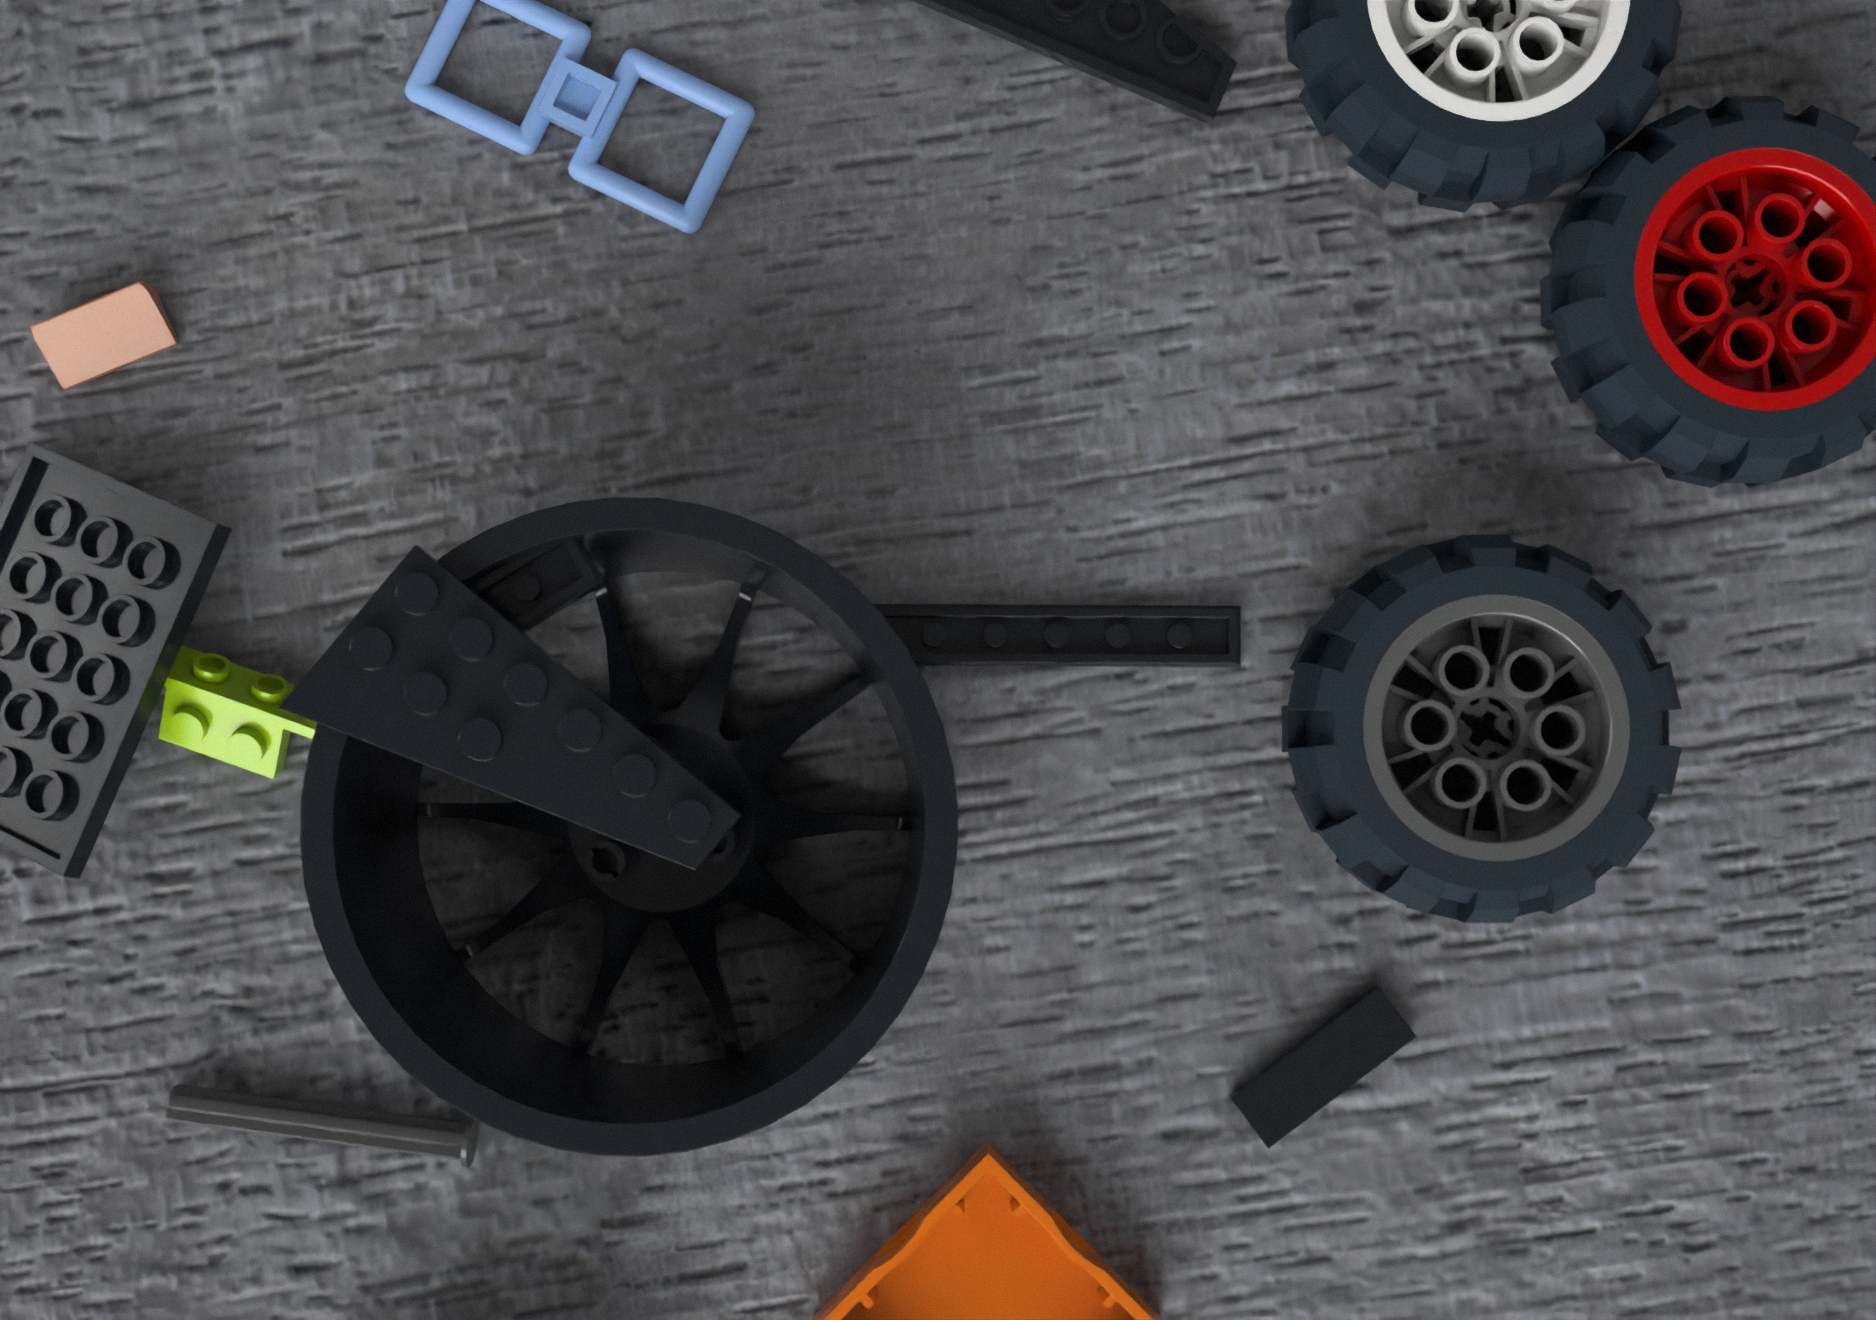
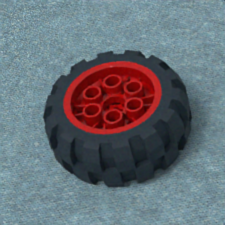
[1540,96,1876,488]

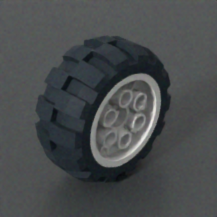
[1285,0,1682,213]

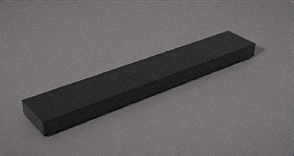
[873,604,1241,668]

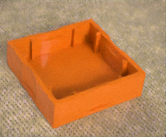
[812,1141,1162,1320]

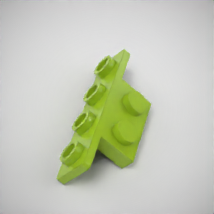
[158,645,317,779]

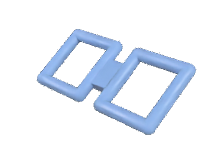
[405,0,755,234]

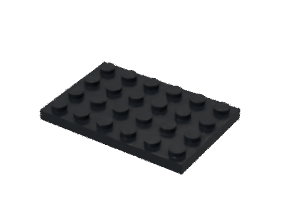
[0,441,232,879]

